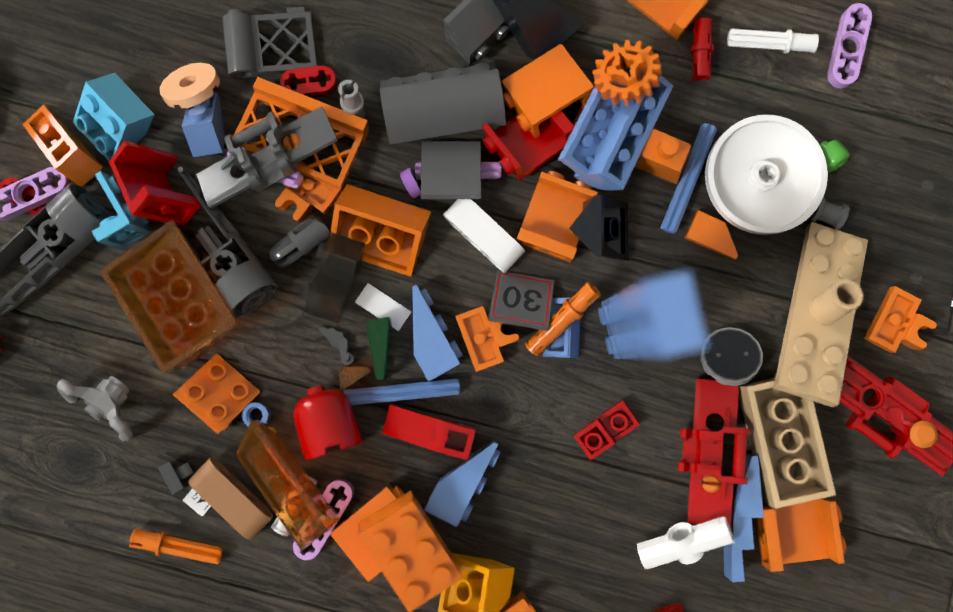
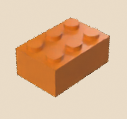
[358,490,463,612]

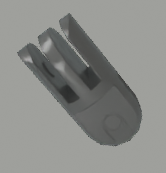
[269,215,330,267]

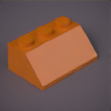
[328,184,431,277]

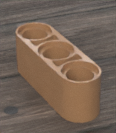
[188,457,273,540]

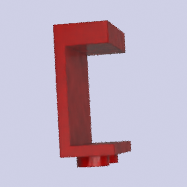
[482,111,575,181]
[109,140,201,226]

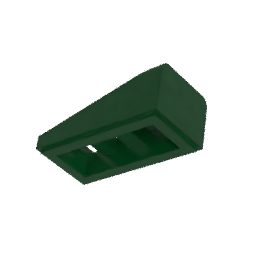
[366,317,392,381]

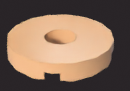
[160,63,220,108]

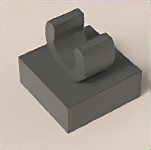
[158,462,193,495]

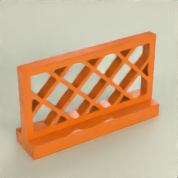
[234,77,370,189]

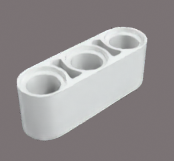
[443,199,525,273]

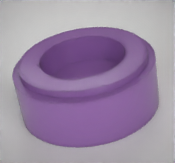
[400,167,421,198]

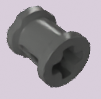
[809,197,850,230]

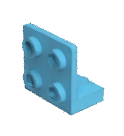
[91,171,152,250]

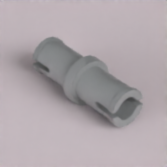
[338,80,365,119]

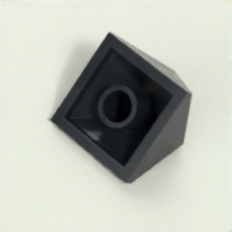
[569,195,629,261]

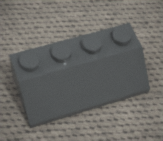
[444,0,510,65]

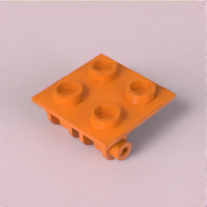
[173,353,261,435]

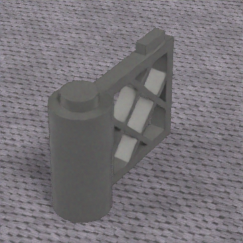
[222,7,317,80]

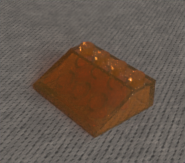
[99,220,239,374]

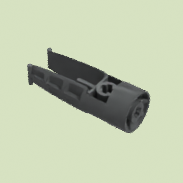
[165,167,278,318]
[0,183,111,321]

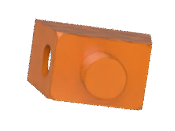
[634,129,691,185]

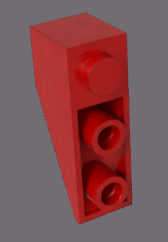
[382,405,476,460]

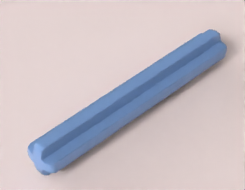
[661,123,717,234]
[343,379,460,405]

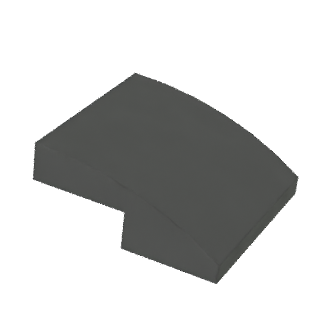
[421,141,481,199]

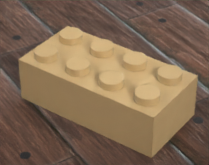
[739,377,836,509]

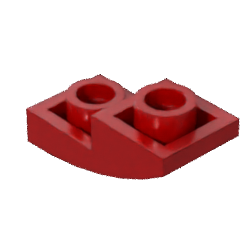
[573,399,641,461]

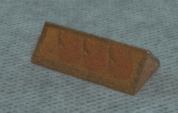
[235,420,340,551]

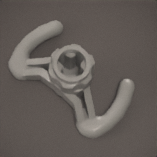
[56,376,133,442]

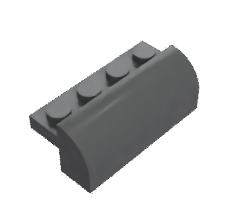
[379,62,506,144]

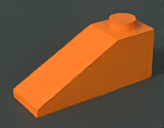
[22,104,103,187]

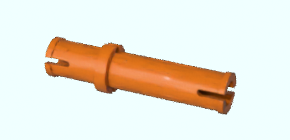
[525,281,601,356]

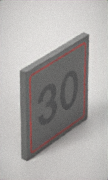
[488,270,555,331]

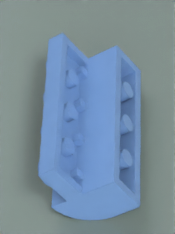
[558,70,673,191]

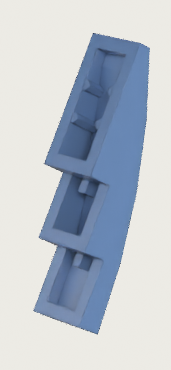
[723,453,764,582]

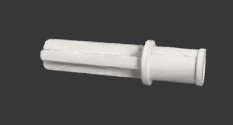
[727,28,819,54]

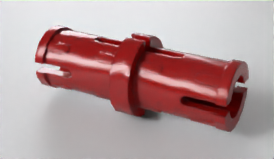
[690,18,714,81]

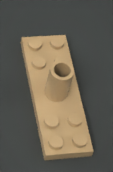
[773,222,868,407]

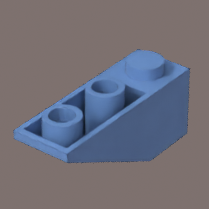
[412,285,463,382]
[424,440,501,527]

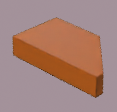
[684,210,738,261]

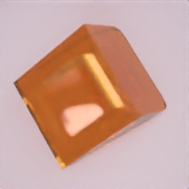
[339,366,373,391]

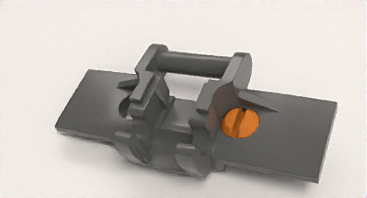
[196,107,338,209]

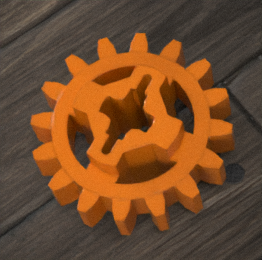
[593,40,662,107]

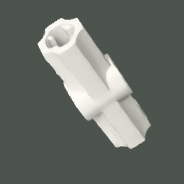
[637,516,735,569]

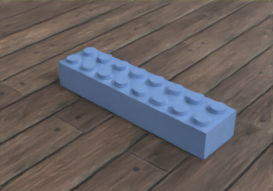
[598,271,708,359]

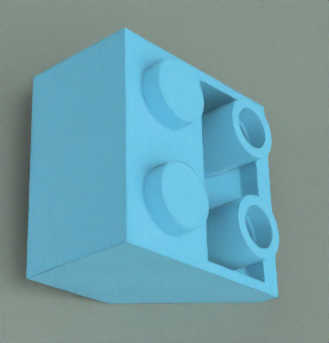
[73,73,155,160]

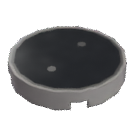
[700,327,763,386]

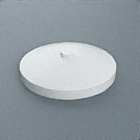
[705,115,828,235]

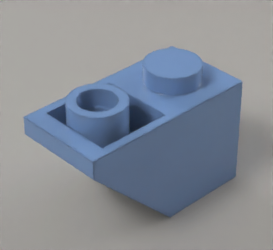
[182,93,225,157]

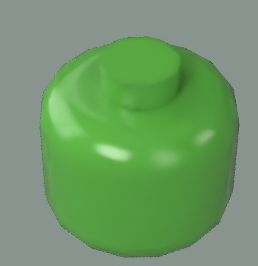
[820,140,850,173]

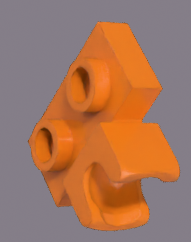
[275,161,342,223]
[864,286,937,353]
[455,306,520,372]

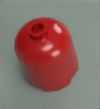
[293,385,362,461]

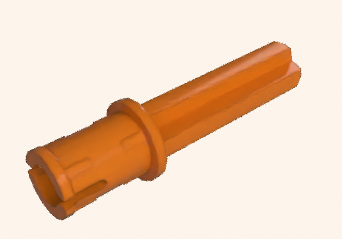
[129,528,223,564]

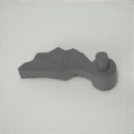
[319,327,355,367]

